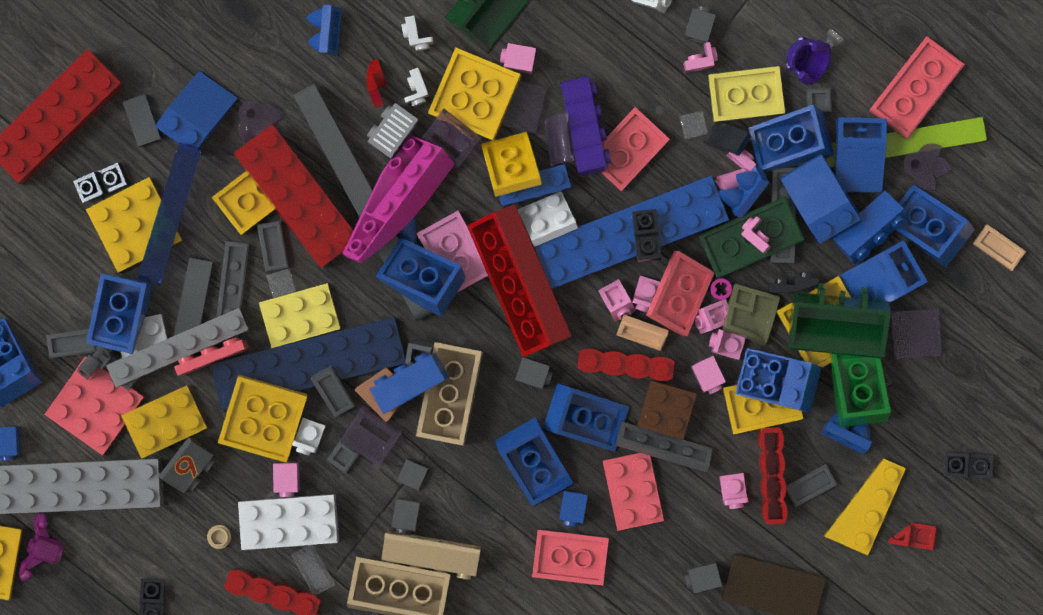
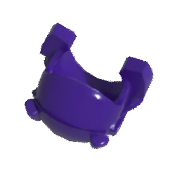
[786,36,831,86]

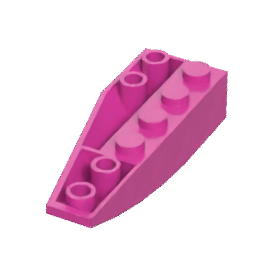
[342,135,455,263]

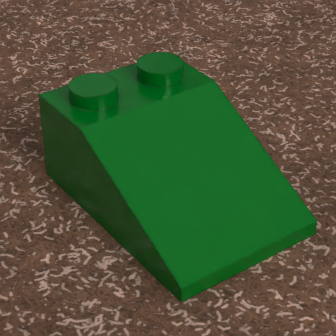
[830,353,891,427]

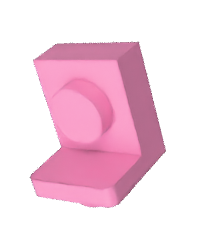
[683,42,718,73]
[726,150,756,171]
[741,216,771,254]
[632,276,660,312]
[598,279,635,322]
[694,299,728,334]
[709,329,745,360]
[719,473,749,509]

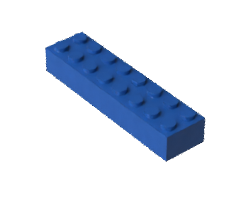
[533,176,729,289]

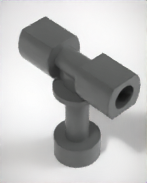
[77,346,139,391]

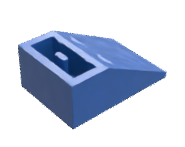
[834,117,887,193]
[839,240,927,303]
[0,318,42,407]
[735,348,822,413]

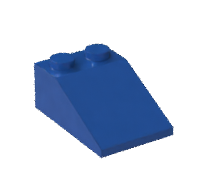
[155,71,238,156]
[749,104,834,172]
[780,154,861,244]
[895,184,975,268]
[376,237,466,317]
[86,273,154,354]
[543,383,629,452]
[495,417,574,506]

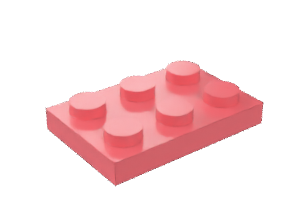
[600,107,670,191]
[646,251,715,336]
[174,337,250,376]
[603,453,664,531]
[532,529,609,586]

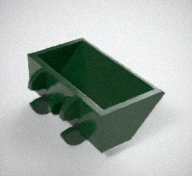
[444,0,530,53]
[788,283,891,359]

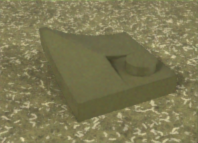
[723,284,780,346]

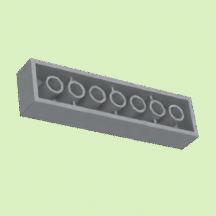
[0,458,164,514]

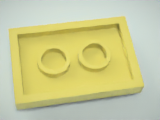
[708,66,785,122]
[259,283,341,348]

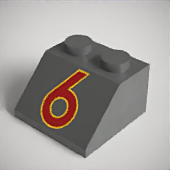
[158,437,216,493]

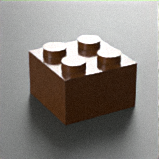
[636,380,697,440]

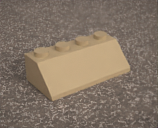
[416,342,483,446]
[382,530,481,580]
[347,557,451,615]

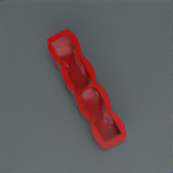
[577,349,675,381]
[757,427,787,525]
[224,568,322,615]

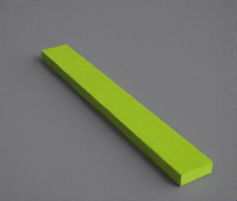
[798,117,987,168]

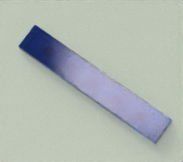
[137,142,202,285]

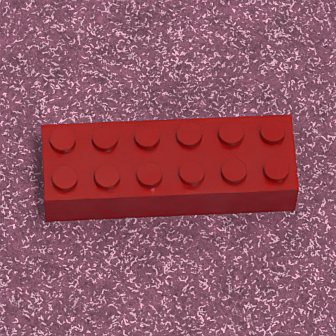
[0,49,125,185]
[234,124,353,269]
[467,204,571,357]

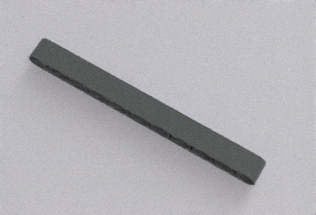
[293,84,432,321]

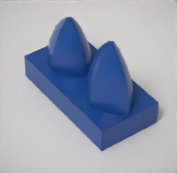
[306,5,342,56]
[719,166,769,218]
[820,412,872,454]

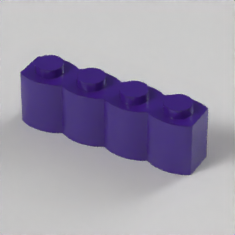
[561,76,612,176]

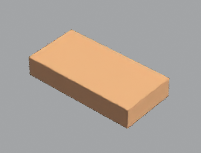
[972,224,1026,271]
[616,315,669,351]

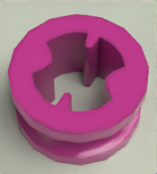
[710,279,732,300]

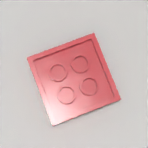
[44,356,145,455]

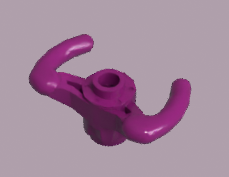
[19,512,63,581]

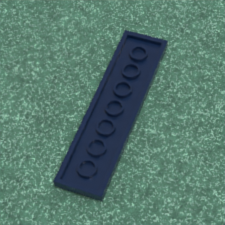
[210,317,406,410]

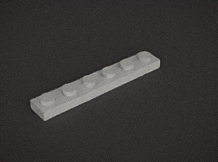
[106,308,249,388]

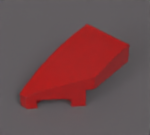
[366,59,387,108]
[888,523,937,550]

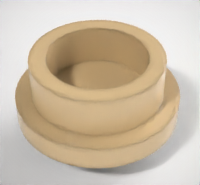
[207,525,231,549]

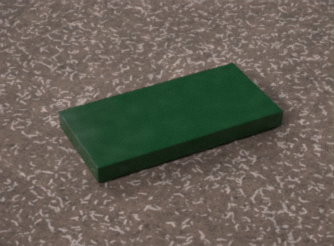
[698,196,805,279]

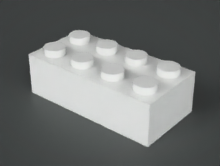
[238,494,339,550]

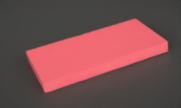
[869,36,965,140]

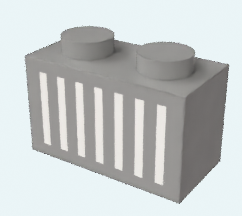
[367,103,419,159]

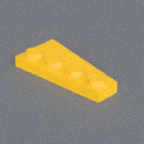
[824,459,906,555]

